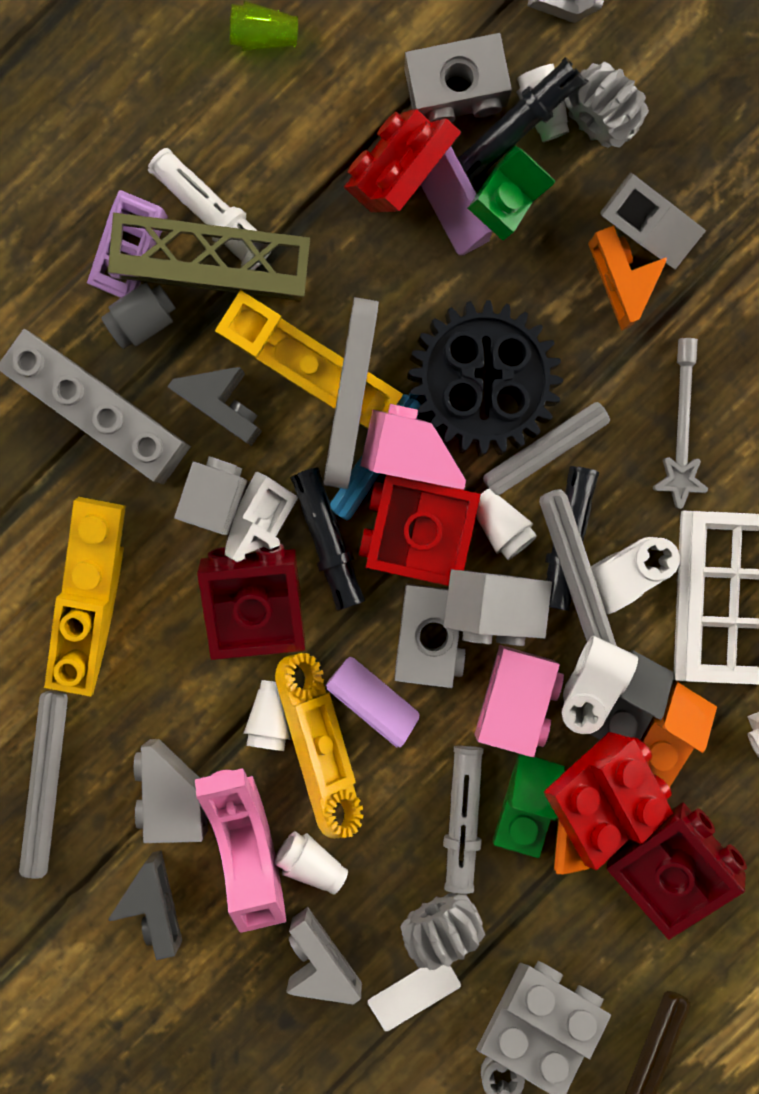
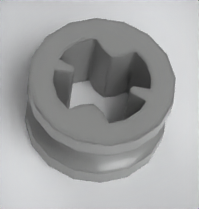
[481,1057,525,1094]

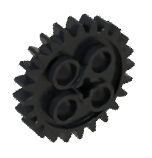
[407,300,563,457]

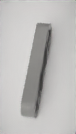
[323,297,379,489]

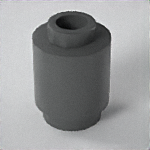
[101,282,176,349]

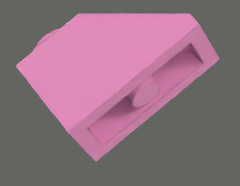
[360,404,466,490]

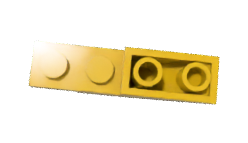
[44,497,126,697]

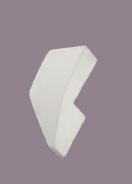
[225,472,298,562]

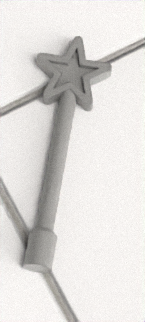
[653,338,708,509]

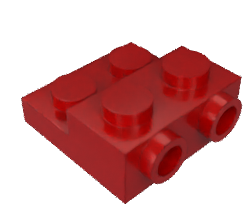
[344,109,461,213]
[359,474,481,586]
[544,732,673,871]

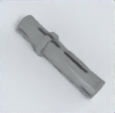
[443,746,484,894]

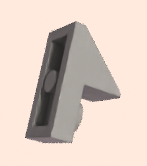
[286,907,362,1005]

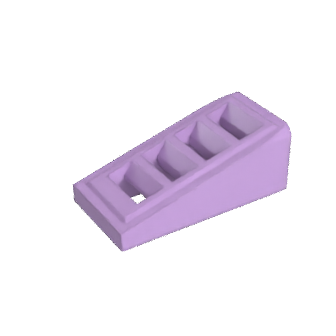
[87,190,168,298]

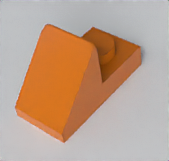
[588,225,667,331]
[641,681,717,788]

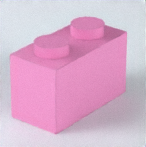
[474,645,564,758]

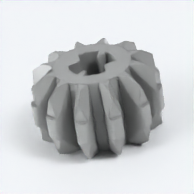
[564,62,649,148]
[400,893,485,970]

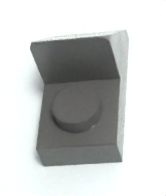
[168,367,262,446]
[590,650,674,740]
[108,850,182,960]

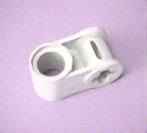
[591,537,680,614]
[562,635,638,734]

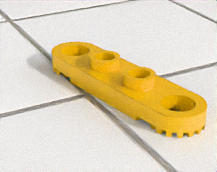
[275,653,364,839]

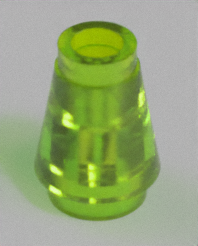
[229,0,298,51]

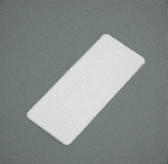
[368,965,461,1031]

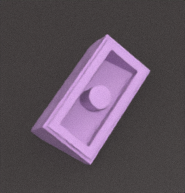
[421,146,493,256]
[326,657,420,748]

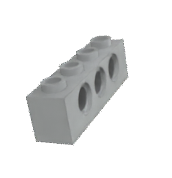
[0,329,191,484]

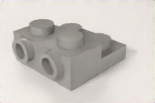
[476,961,611,1094]

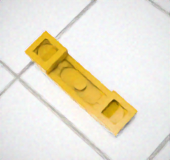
[215,290,403,429]

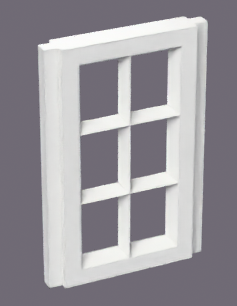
[673,511,759,685]

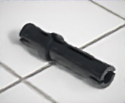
[457,57,586,183]
[545,466,599,611]
[290,467,365,611]

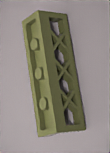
[108,212,310,301]

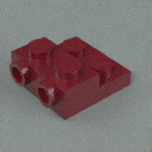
[197,543,306,660]
[606,802,747,940]

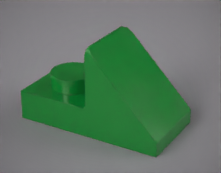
[467,145,555,241]
[492,753,565,858]

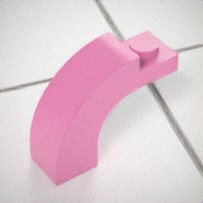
[195,768,287,933]

